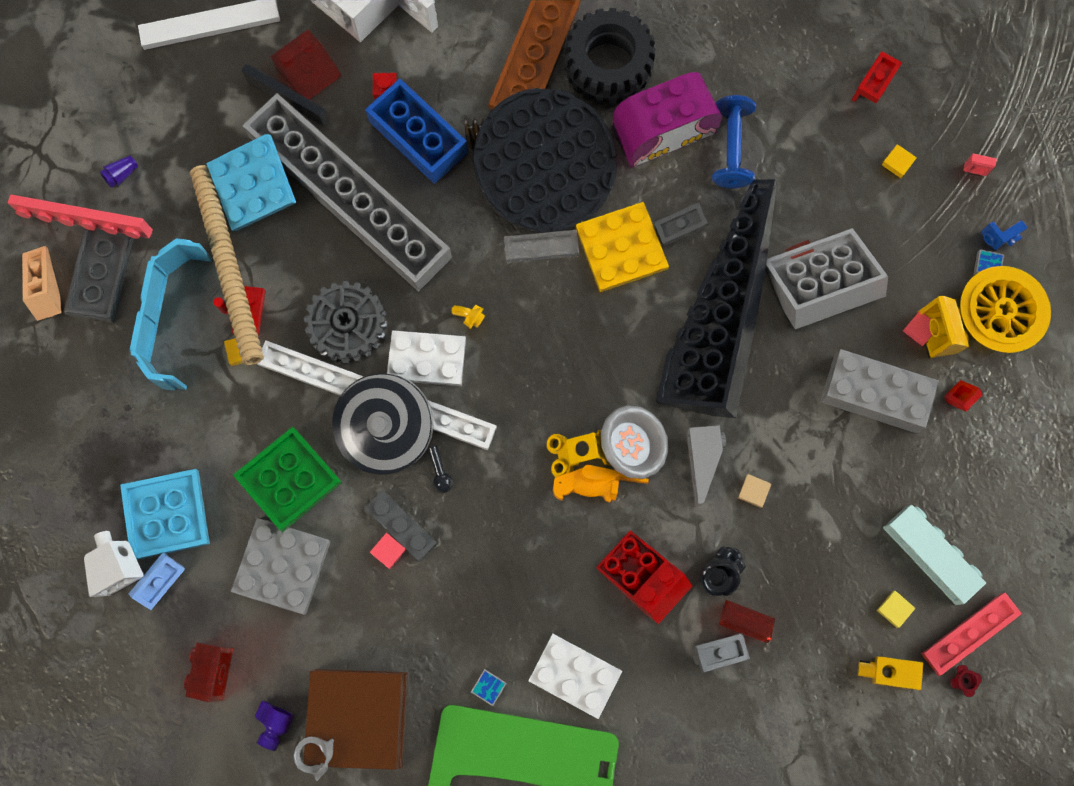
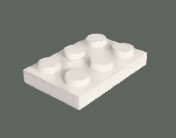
[387,331,466,386]
[529,634,622,719]

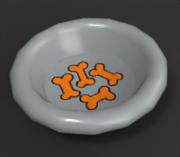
[601,405,668,479]

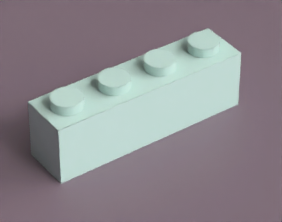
[883,505,986,605]

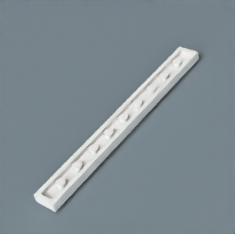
[257,340,497,450]

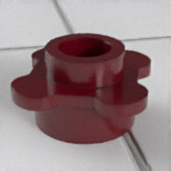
[950,665,982,697]

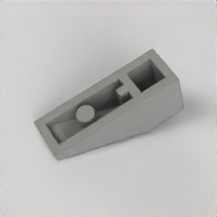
[686,425,726,507]

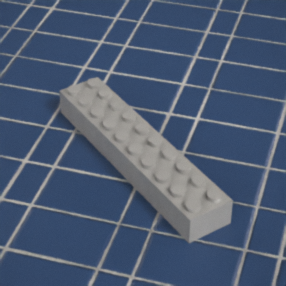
[243,93,452,292]

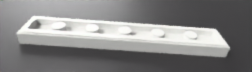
[138,0,280,50]

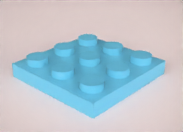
[206,134,296,231]
[120,469,210,560]

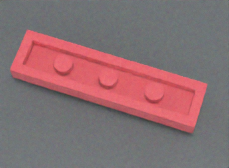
[921,592,1022,676]

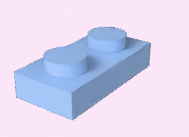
[128,553,185,610]

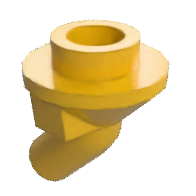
[452,305,485,329]

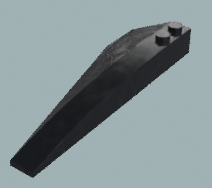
[656,179,777,418]

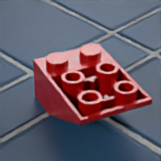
[596,530,692,624]

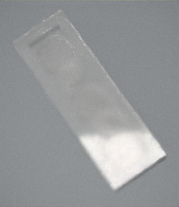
[504,230,579,263]

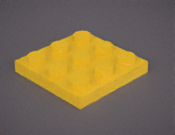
[575,202,669,292]

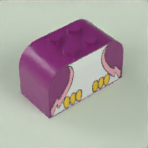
[612,72,722,168]

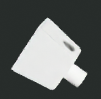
[84,531,144,597]

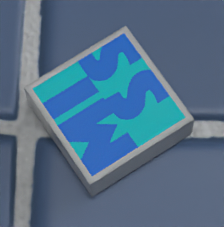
[973,249,1004,275]
[471,669,507,706]

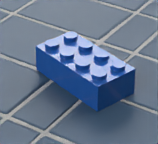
[365,79,469,185]

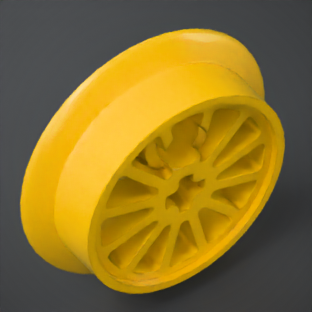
[960,266,1051,353]

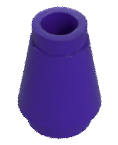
[100,155,138,188]

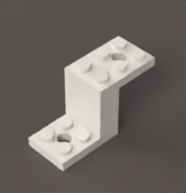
[311,0,438,43]

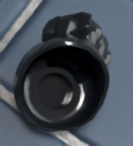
[700,546,746,596]

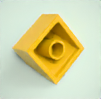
[918,296,969,358]

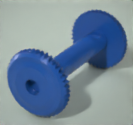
[712,95,756,188]

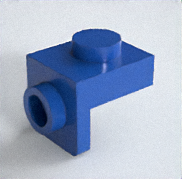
[981,220,1027,251]

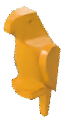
[552,465,649,503]

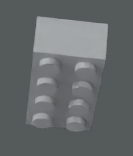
[820,349,939,433]

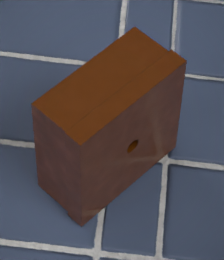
[303,669,408,770]

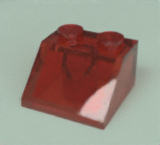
[270,29,341,99]
[184,643,234,702]

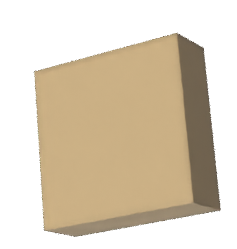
[738,474,771,508]

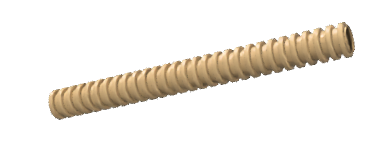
[190,165,264,365]

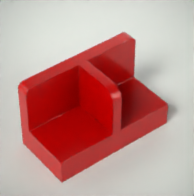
[852,51,902,104]

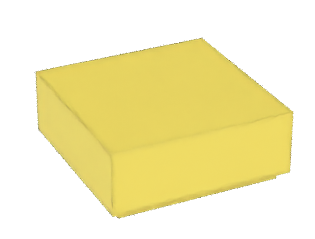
[877,591,915,628]

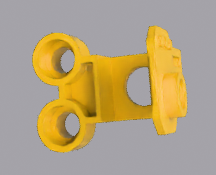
[547,430,612,477]

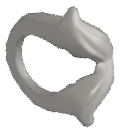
[294,736,334,781]

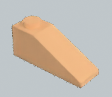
[22,246,61,321]

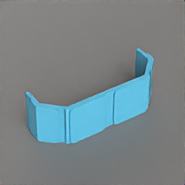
[130,238,212,390]

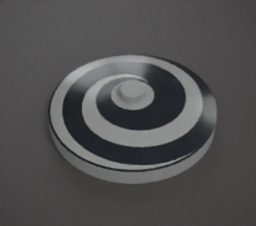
[332,373,434,475]

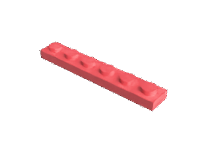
[7,195,153,239]

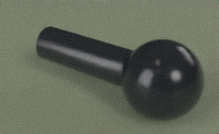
[427,445,453,493]

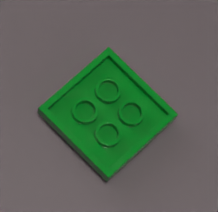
[233,427,342,533]

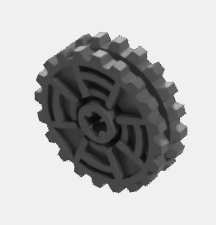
[304,281,387,364]

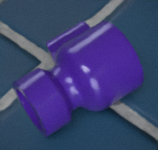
[255,700,295,751]

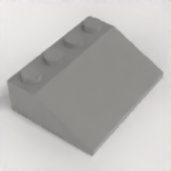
[765,228,888,329]

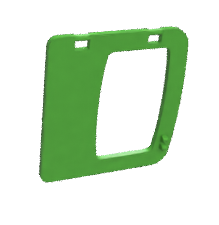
[428,705,619,786]

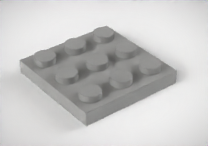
[231,518,331,615]

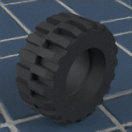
[564,8,656,105]

